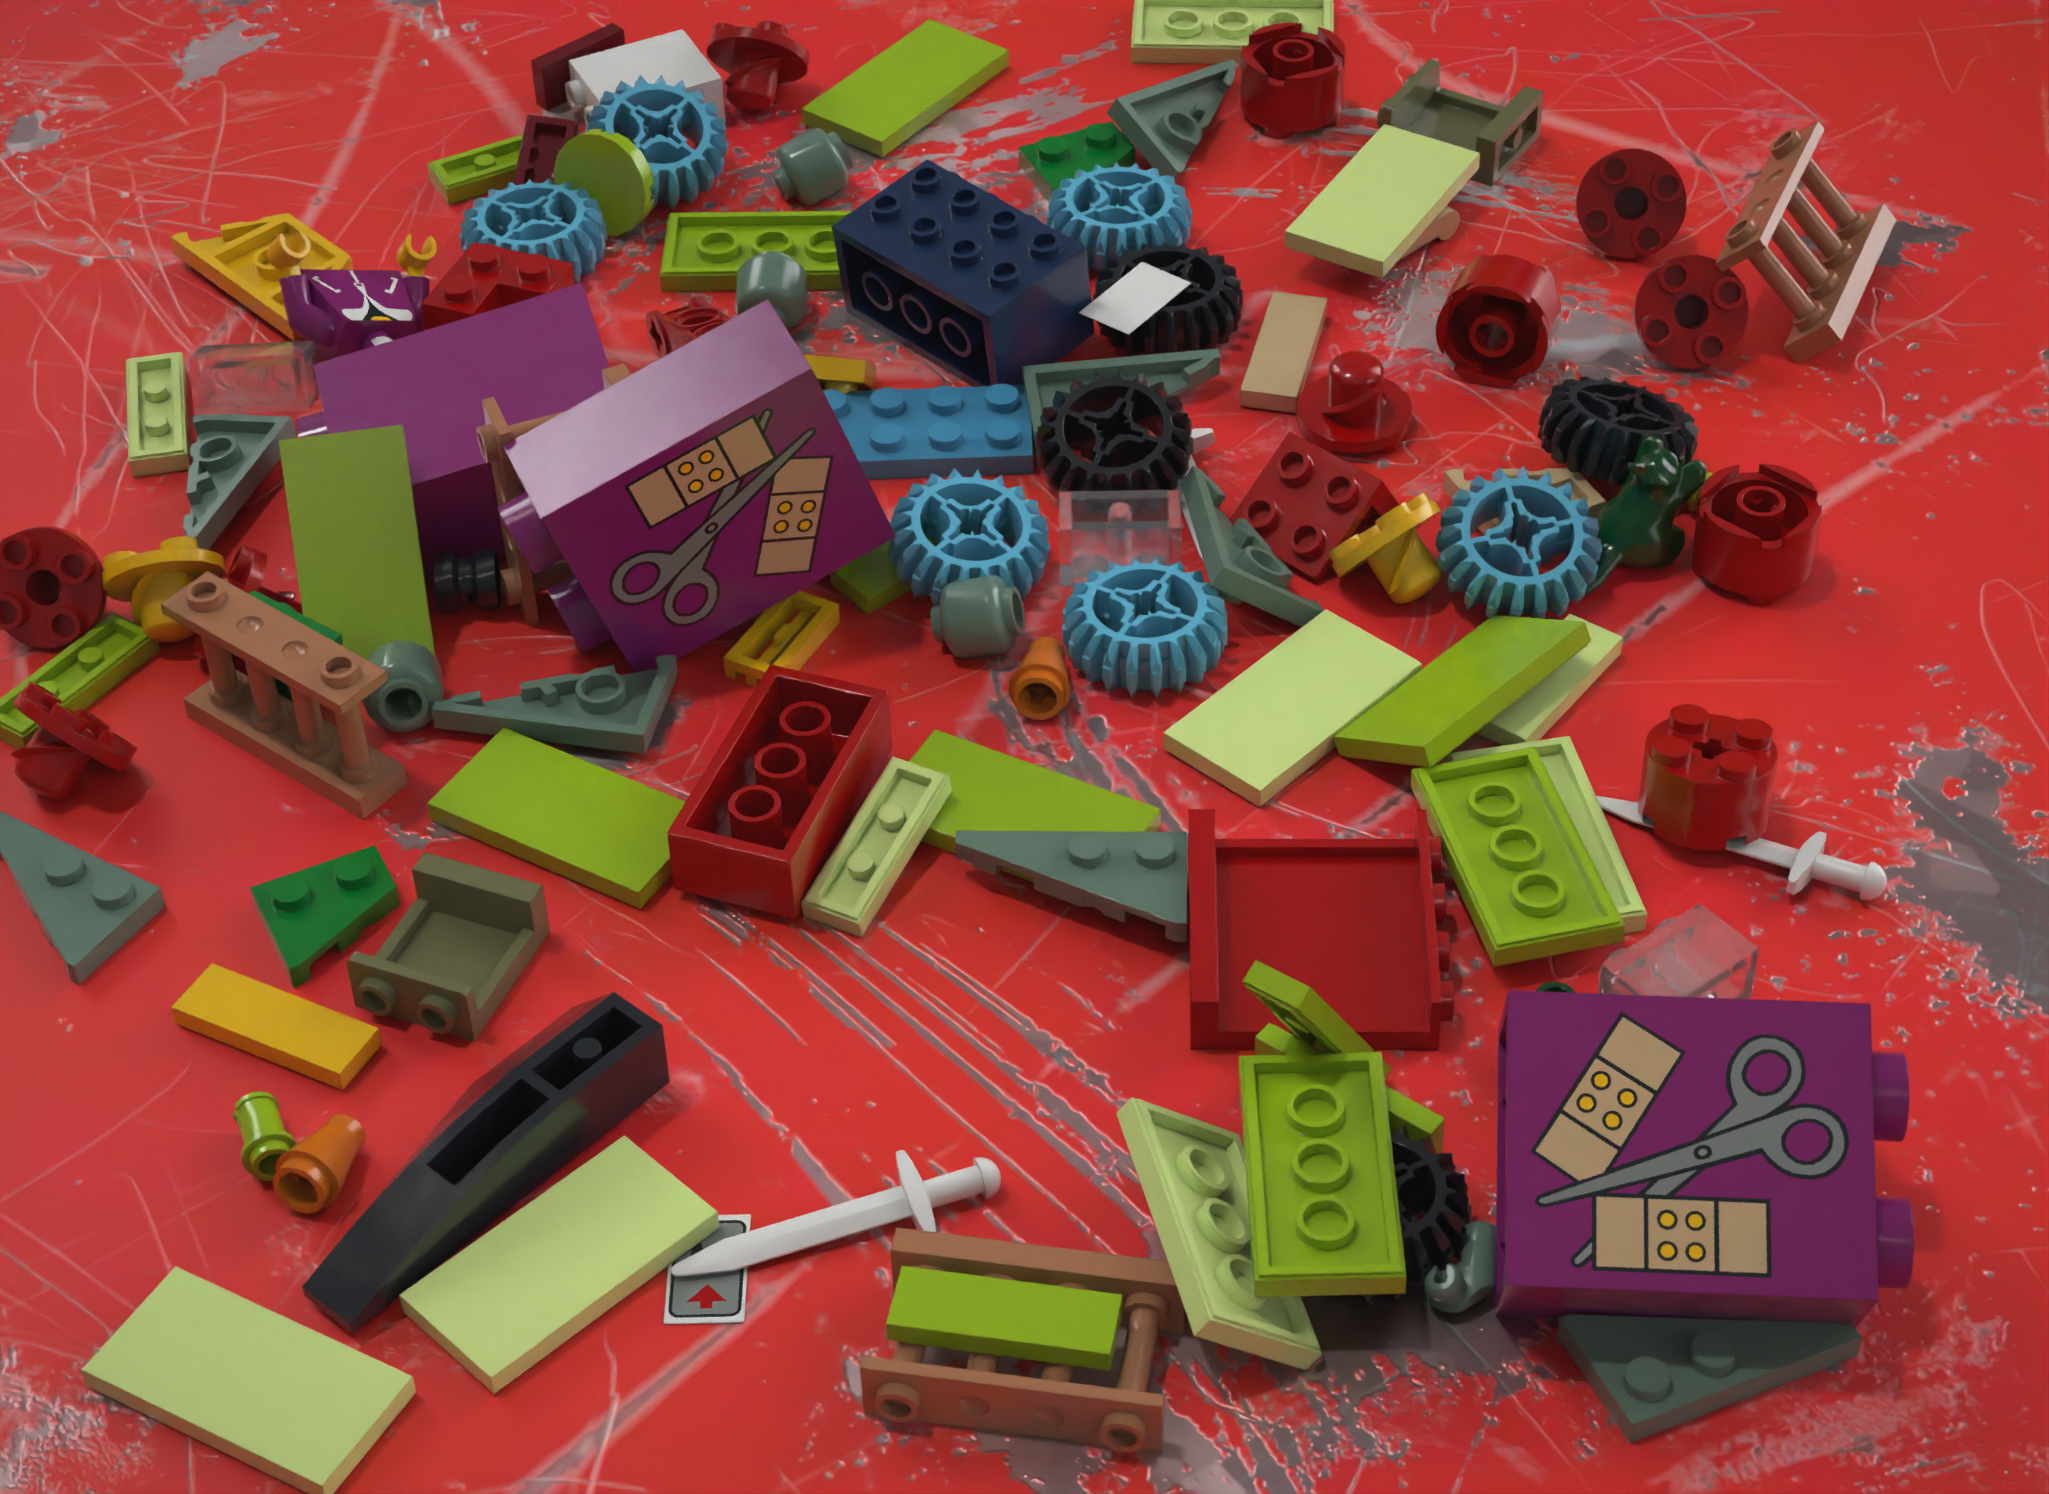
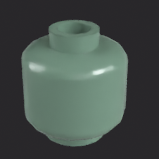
[771,128,853,206]
[735,251,808,330]
[930,575,1025,660]
[362,641,444,732]

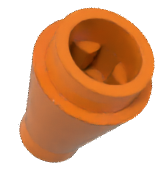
[1008,637,1071,720]
[273,1114,366,1214]

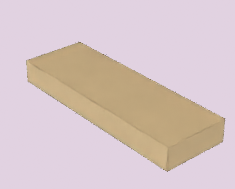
[1240,291,1328,413]

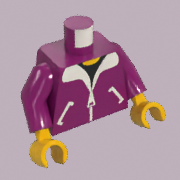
[267,231,437,360]

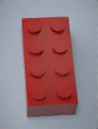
[667,664,892,919]

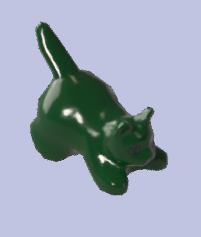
[1585,435,1707,596]

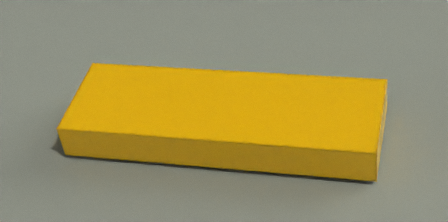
[171,963,382,1090]

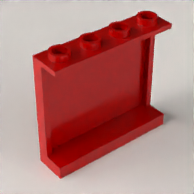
[1188,809,1454,1050]

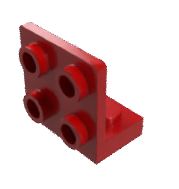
[1229,432,1399,581]

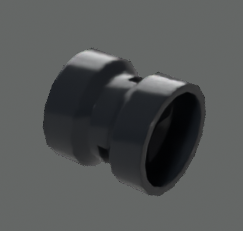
[433,549,502,613]

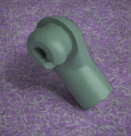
[1424,1221,1496,1313]

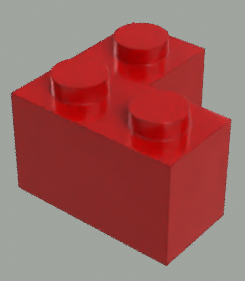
[422,242,575,330]

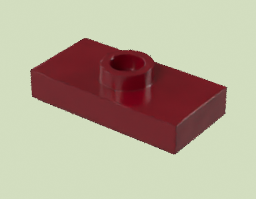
[531,23,625,111]
[513,115,580,185]

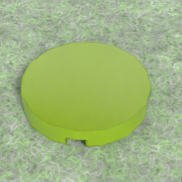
[554,129,654,236]

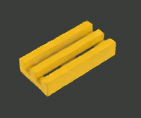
[723,591,840,687]

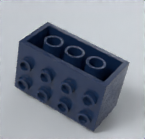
[832,159,1095,387]

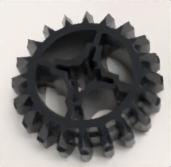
[1093,241,1243,356]
[1035,368,1194,519]
[1537,376,1699,487]
[1338,1125,1471,1302]

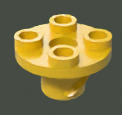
[1328,492,1442,604]
[102,536,226,643]

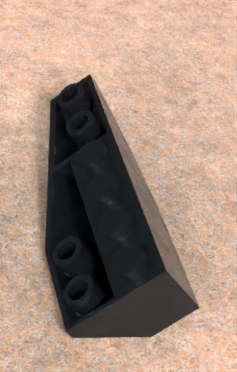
[302,992,670,1334]

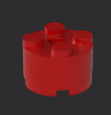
[1240,22,1345,140]
[1435,255,1561,387]
[1692,464,1822,605]
[1638,704,1778,851]

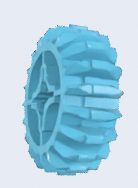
[585,74,728,211]
[1046,163,1192,272]
[460,179,607,284]
[1435,466,1602,619]
[888,468,1050,606]
[1062,557,1228,698]

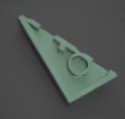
[1107,58,1239,182]
[1022,349,1221,463]
[183,412,298,550]
[1181,466,1323,627]
[431,655,678,754]
[0,811,165,985]
[955,831,1187,942]
[1557,1314,1862,1443]

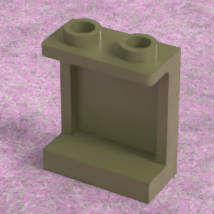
[1377,59,1543,187]
[346,852,550,1042]

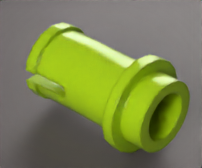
[233,1091,297,1181]

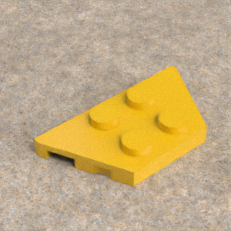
[170,213,353,341]

